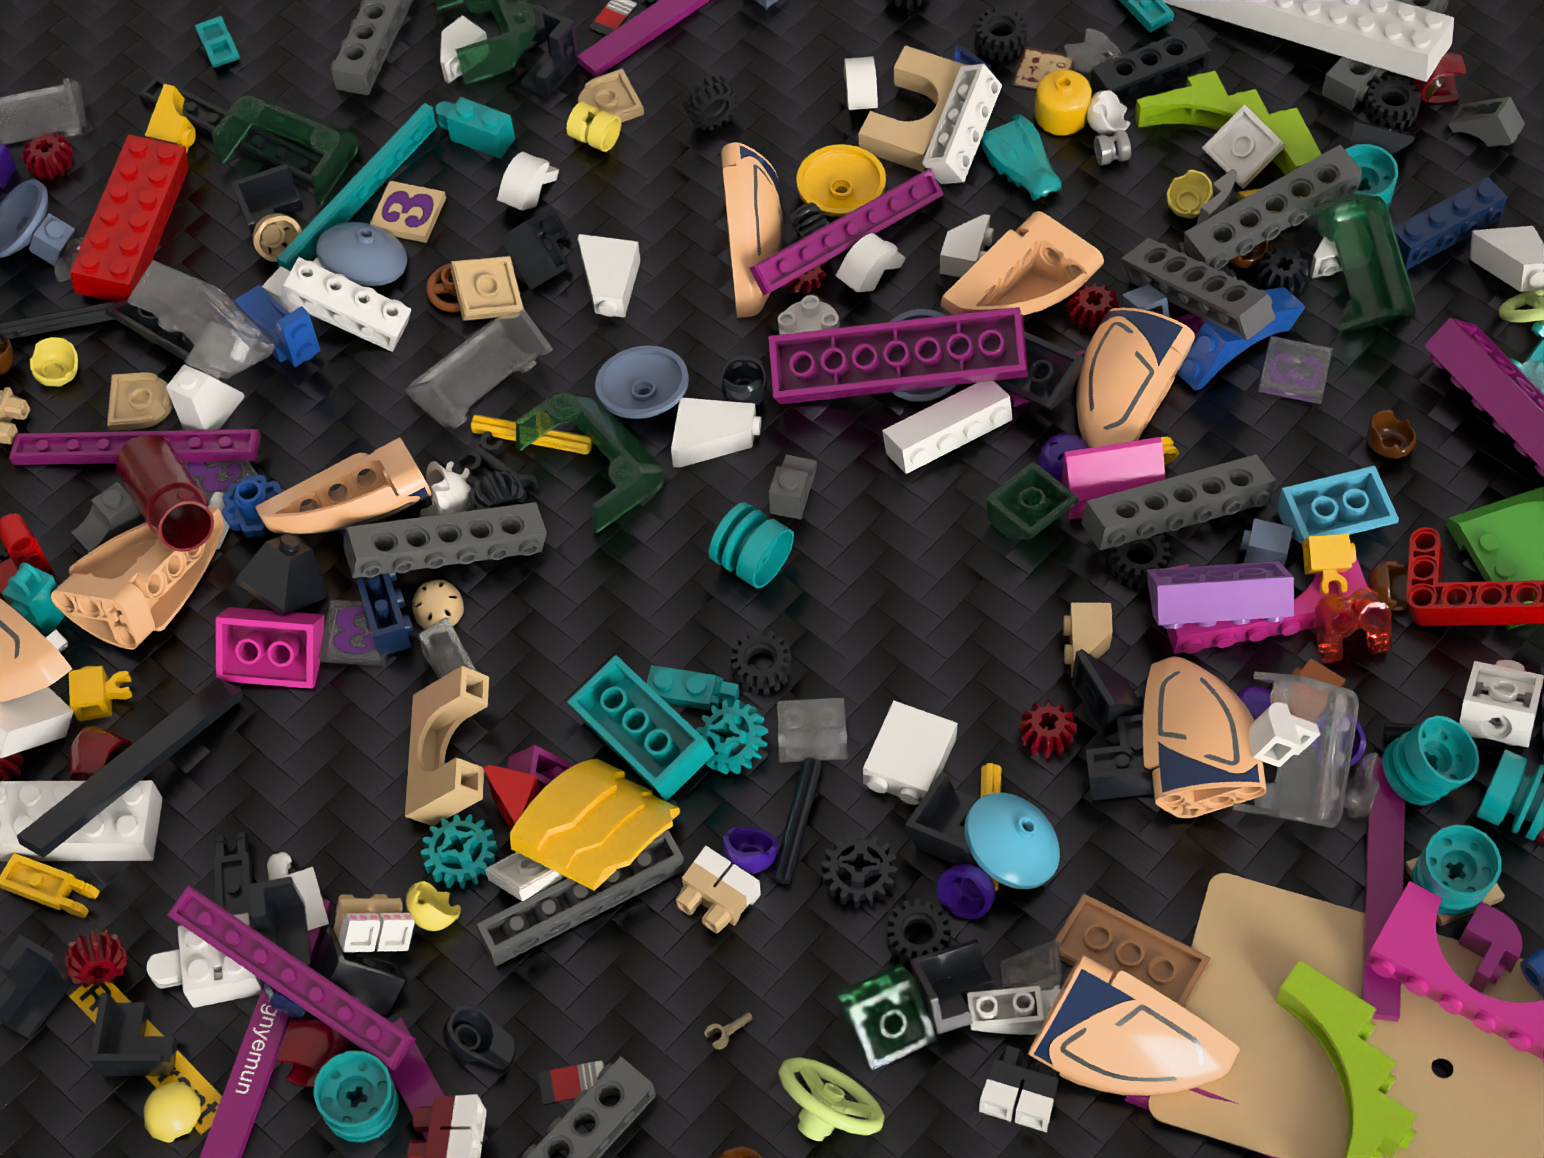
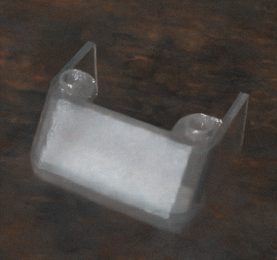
[0,78,87,144]
[127,260,277,380]
[405,309,553,429]
[1233,671,1359,828]

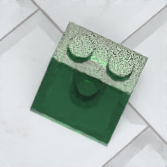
[986,461,1079,540]
[836,963,937,1070]

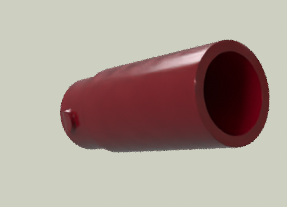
[116,435,214,552]

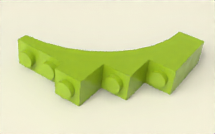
[1134,71,1322,175]
[1275,960,1417,1158]

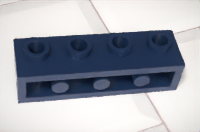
[1385,177,1508,271]
[341,522,414,657]

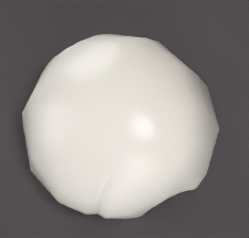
[1087,90,1130,135]

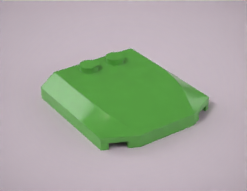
[1446,486,1544,630]

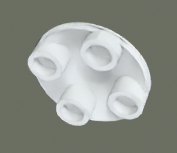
[778,295,840,335]

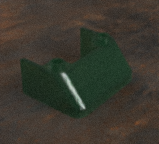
[435,0,538,84]
[212,96,358,205]
[1306,194,1416,330]
[515,392,664,533]

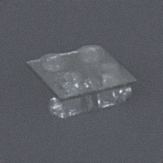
[777,698,848,763]

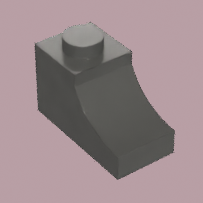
[1448,97,1525,147]
[769,455,817,520]
[71,482,145,553]

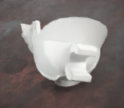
[419,461,471,517]

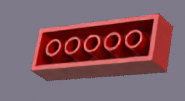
[70,134,189,303]

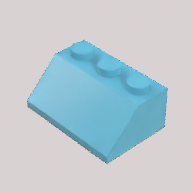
[1276,466,1399,544]

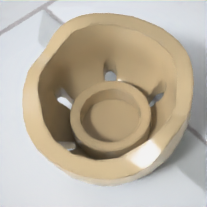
[253,213,302,262]
[412,580,464,631]

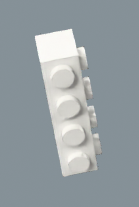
[922,64,1002,184]
[280,257,412,352]
[882,381,1013,474]

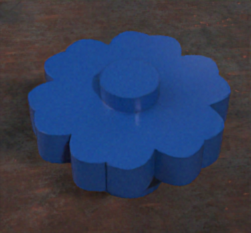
[222,475,284,538]

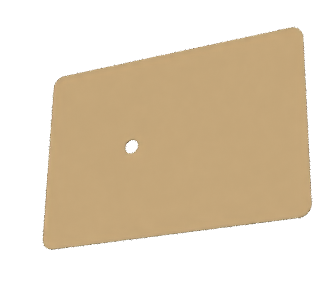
[1149,873,1544,1158]

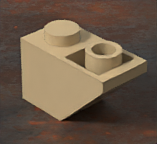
[1063,603,1113,677]

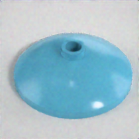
[964,792,1060,889]

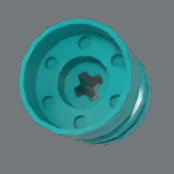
[1329,144,1398,225]
[709,502,794,589]
[1382,715,1479,806]
[1476,749,1544,841]
[1412,824,1501,916]
[313,1051,399,1142]

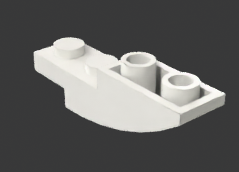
[967,986,1061,1035]

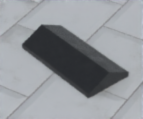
[105,289,235,370]
[994,331,1084,411]

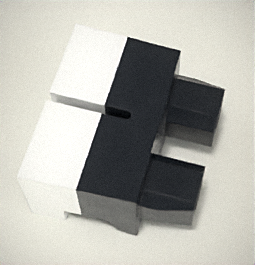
[979,1046,1059,1132]

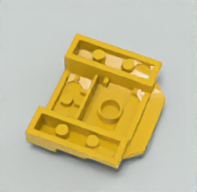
[510,759,680,891]

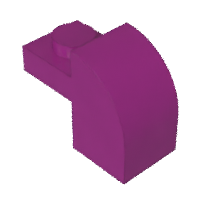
[1458,901,1522,993]

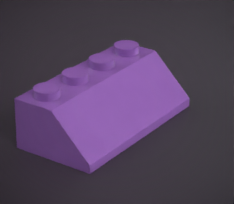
[1147,561,1294,629]

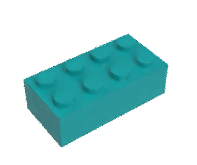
[567,655,715,801]

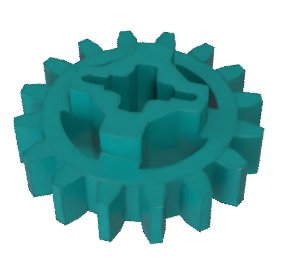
[696,700,768,775]
[421,814,498,889]

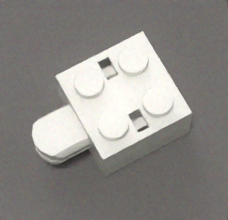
[1459,660,1544,747]
[147,913,263,1008]

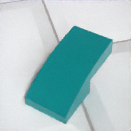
[195,16,240,68]

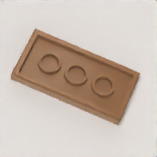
[1049,893,1211,1008]

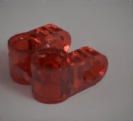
[1315,588,1392,664]

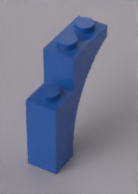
[234,284,321,367]
[1177,287,1306,390]

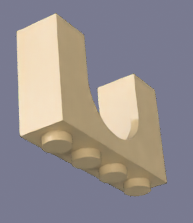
[858,46,968,172]
[405,666,489,826]

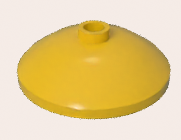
[796,145,886,217]

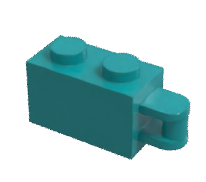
[435,97,515,159]
[2,562,66,638]

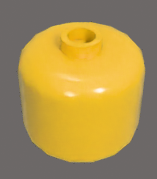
[1035,69,1092,136]

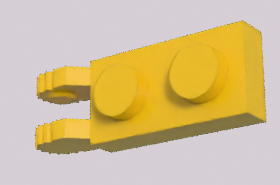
[0,853,100,918]

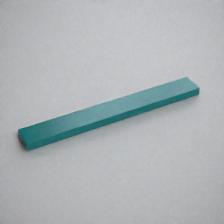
[277,103,437,271]

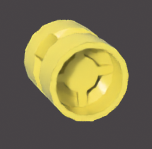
[567,102,621,152]

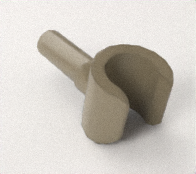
[704,1012,753,1049]

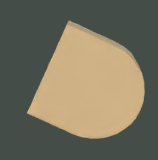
[578,69,645,123]
[107,372,173,431]

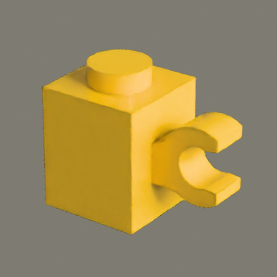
[1302,534,1356,595]
[69,666,132,722]

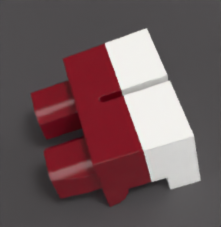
[407,1094,487,1158]

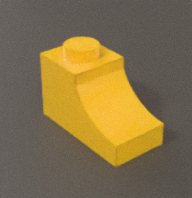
[145,84,196,155]

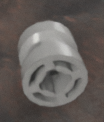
[1094,131,1131,165]

